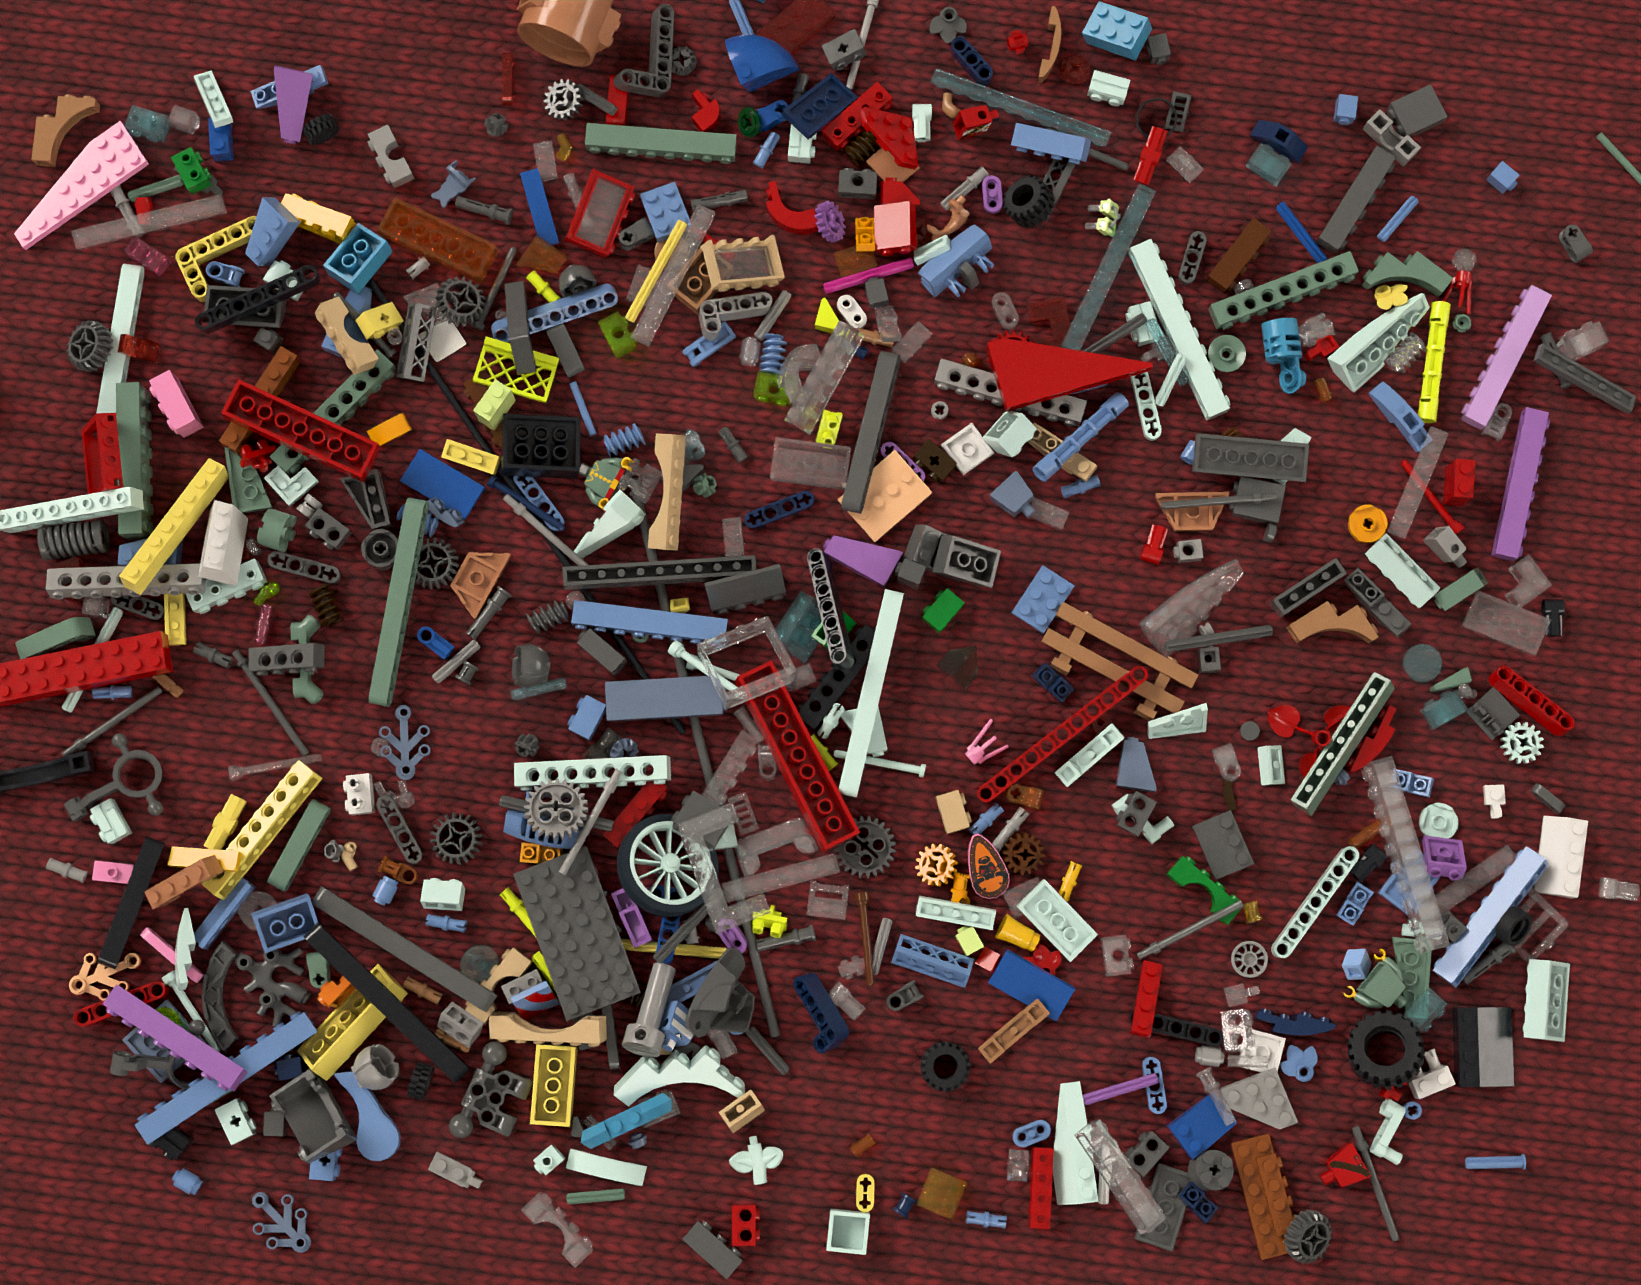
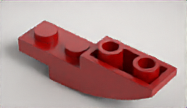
[1346,705,1397,774]

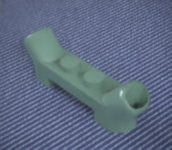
[291,615,324,704]

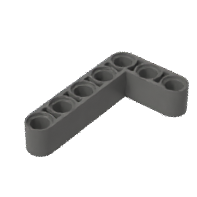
[614,4,674,97]
[505,281,537,375]

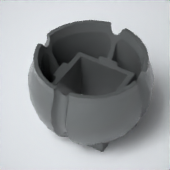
[512,644,551,688]

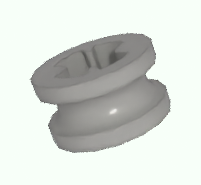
[931,401,948,420]
[1199,622,1214,635]

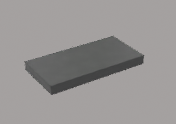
[1134,1163,1193,1252]

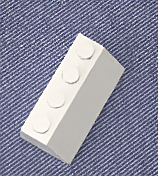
[198,500,248,586]
[1533,816,1588,899]

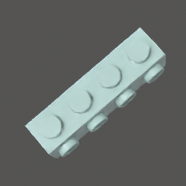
[1365,533,1440,608]
[185,558,267,614]

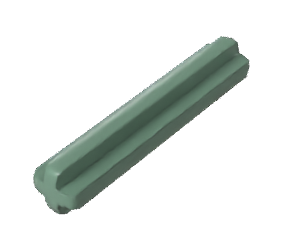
[128,175,183,202]
[566,1189,625,1204]

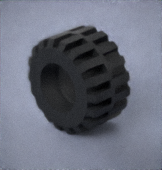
[1003,175,1055,228]
[920,1042,970,1092]

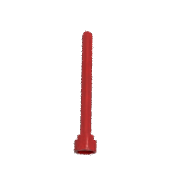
[1401,459,1465,534]

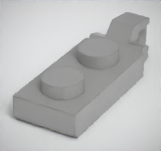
[428,1151,483,1189]

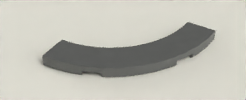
[202,941,239,1052]

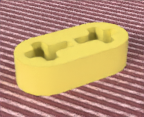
[856,1173,874,1212]

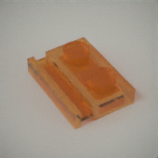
[833,245,878,278]

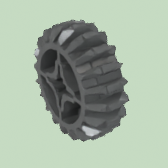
[434,276,486,327]
[66,320,114,372]
[415,538,459,589]
[430,812,483,865]
[1283,1209,1333,1264]

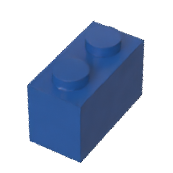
[208,118,234,161]

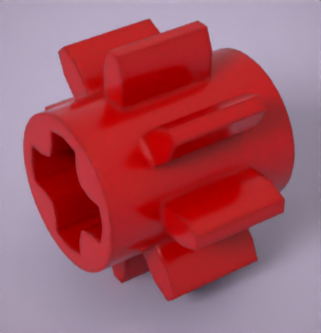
[1006,30,1029,55]

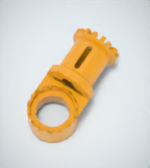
[950,872,970,905]

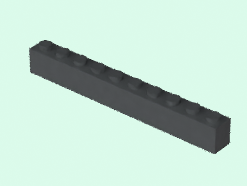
[562,555,756,590]

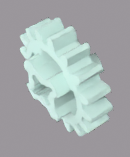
[1500,722,1544,764]

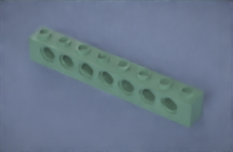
[1208,251,1359,330]
[269,349,396,476]

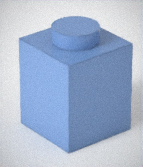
[1333,94,1358,125]
[1486,161,1519,194]

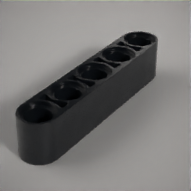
[1128,1010,1224,1046]

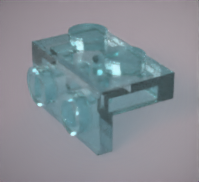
[1404,988,1447,1033]

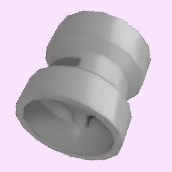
[296,494,323,519]

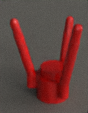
[1442,271,1472,315]

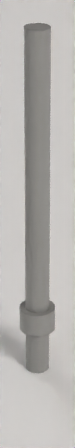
[846,0,879,91]
[503,494,588,566]
[559,768,623,875]

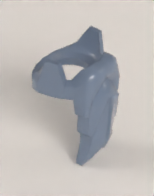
[431,160,476,208]

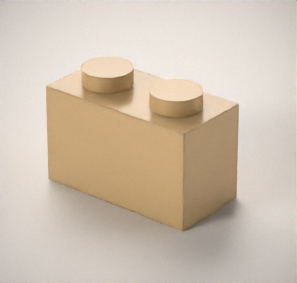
[935,790,972,834]
[719,1089,765,1133]

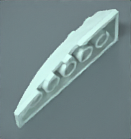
[1327,293,1430,392]
[1053,1081,1098,1205]

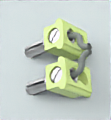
[1085,199,1121,237]

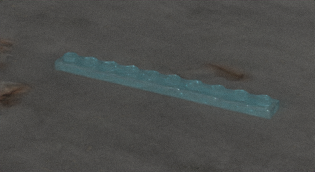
[930,69,1111,146]
[1060,183,1156,351]

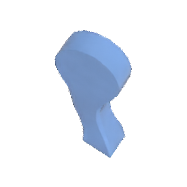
[334,1071,401,1161]

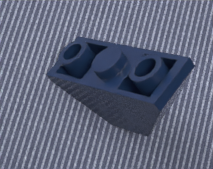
[1249,120,1308,164]

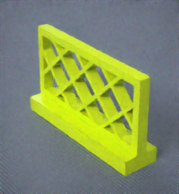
[473,337,559,403]

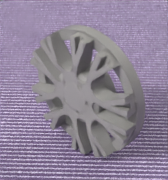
[1231,941,1268,978]

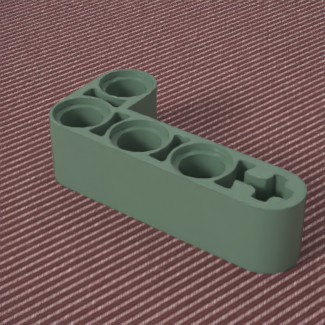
[15,617,96,659]

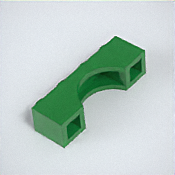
[1165,856,1242,925]

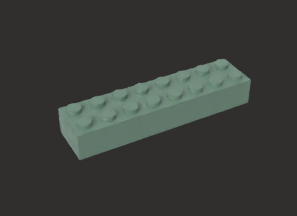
[116,382,154,541]

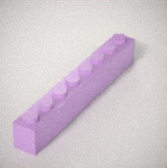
[1461,285,1552,430]

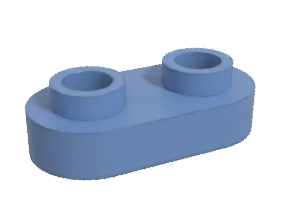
[1012,1120,1051,1147]

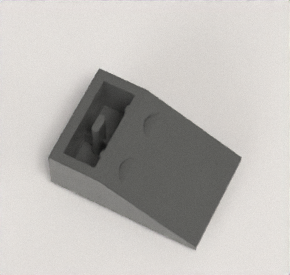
[902,525,960,582]

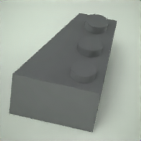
[340,469,394,531]

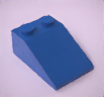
[1166,1091,1237,1159]

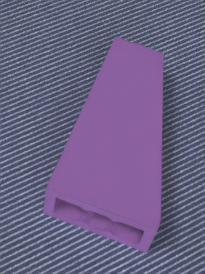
[274,65,312,144]
[823,535,903,588]

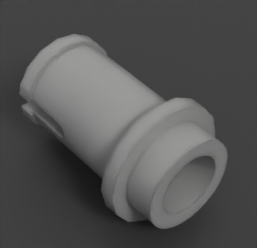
[406,256,431,279]
[683,920,700,945]

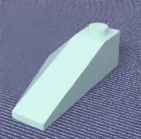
[573,490,646,558]

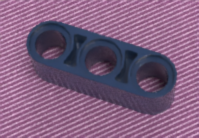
[950,36,993,86]

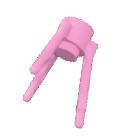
[965,719,1009,765]

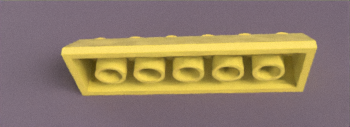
[297,964,408,1081]

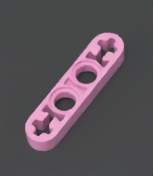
[140,927,204,983]

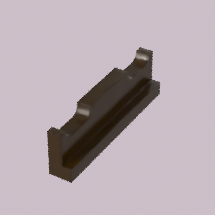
[1221,777,1236,811]

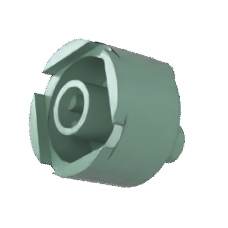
[257,508,297,552]

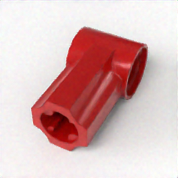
[1140,525,1168,565]

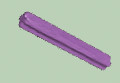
[1083,1073,1159,1105]

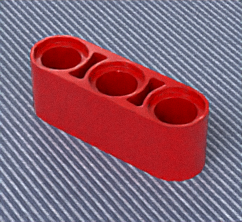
[606,74,629,126]

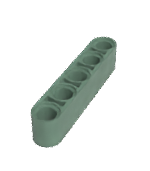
[267,799,331,892]

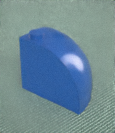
[725,34,800,93]

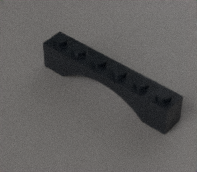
[0,751,96,793]

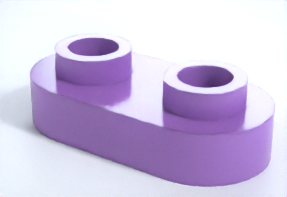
[982,175,1003,214]
[717,918,748,954]

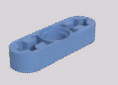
[1142,1057,1167,1114]

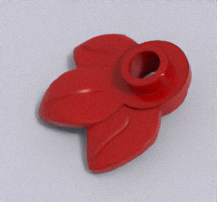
[1023,943,1062,976]

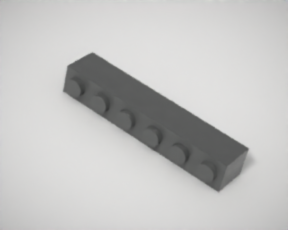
[1316,146,1396,254]

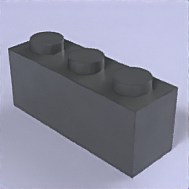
[682,1220,743,1279]

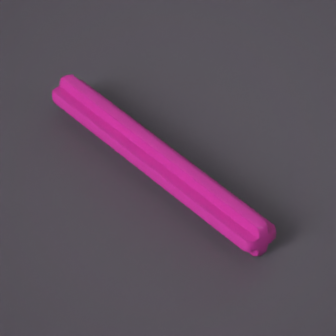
[823,258,914,294]

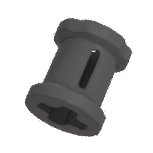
[455,660,479,685]

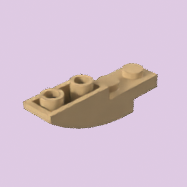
[1028,422,1097,482]

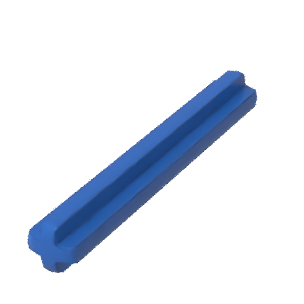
[1276,202,1327,263]

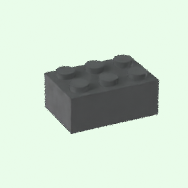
[933,535,1001,588]

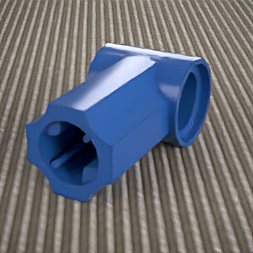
[417,627,455,660]

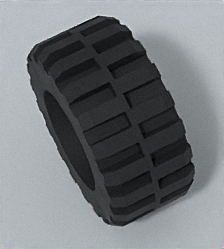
[1347,1010,1425,1090]

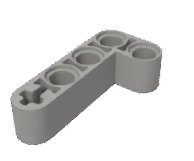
[699,292,772,341]

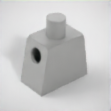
[1423,526,1467,568]

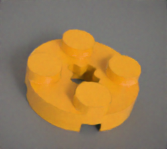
[1348,505,1388,543]

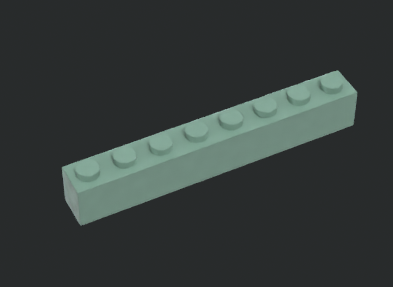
[585,123,737,164]
[1291,672,1395,816]

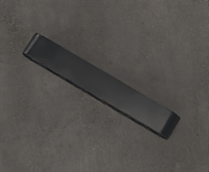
[195,265,321,334]
[807,548,854,670]
[97,836,165,970]

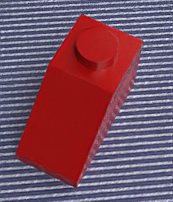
[880,177,920,205]

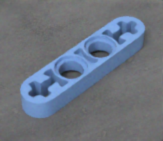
[513,476,565,532]

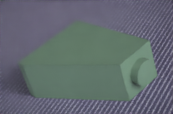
[1434,567,1489,611]

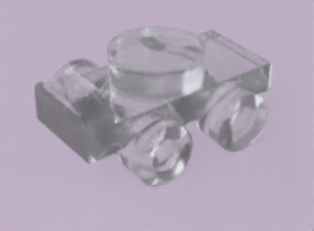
[838,955,865,980]

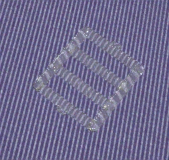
[1513,887,1569,964]

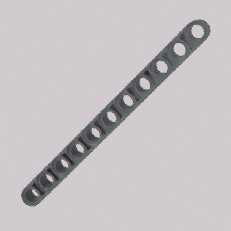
[311,886,497,1012]

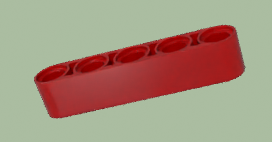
[1489,665,1575,737]
[73,981,170,1027]

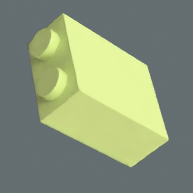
[473,379,516,431]

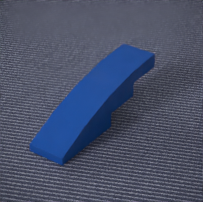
[520,168,559,248]

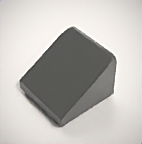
[571,1115,585,1137]

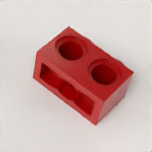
[732,1204,760,1246]

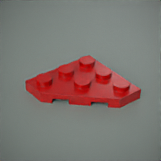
[860,107,919,170]

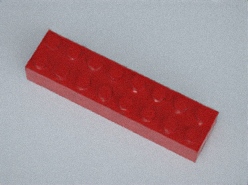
[221,379,381,483]

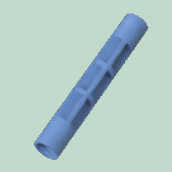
[1033,392,1129,482]

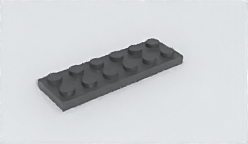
[1192,433,1309,482]

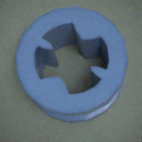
[1403,1101,1422,1119]

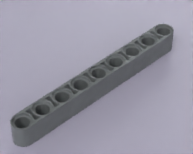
[841,351,901,514]

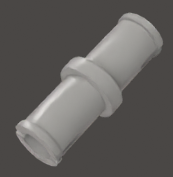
[46,858,88,883]

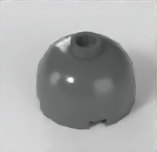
[558,265,597,298]

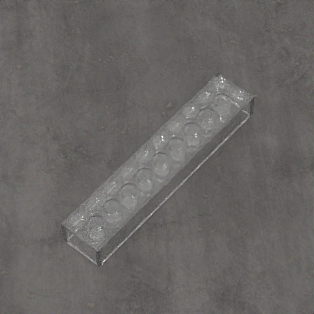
[1362,756,1450,954]

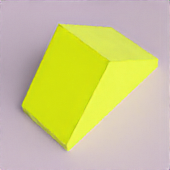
[815,298,844,336]

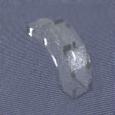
[777,344,822,403]

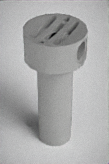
[622,963,676,1057]

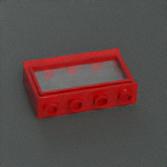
[563,168,636,258]

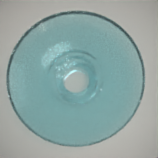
[460,945,498,982]

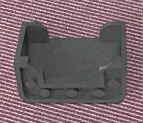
[269,1069,357,1163]

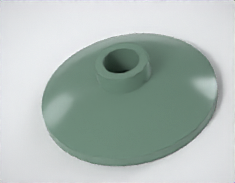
[1208,335,1246,372]

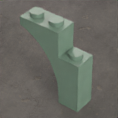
[1361,251,1453,297]

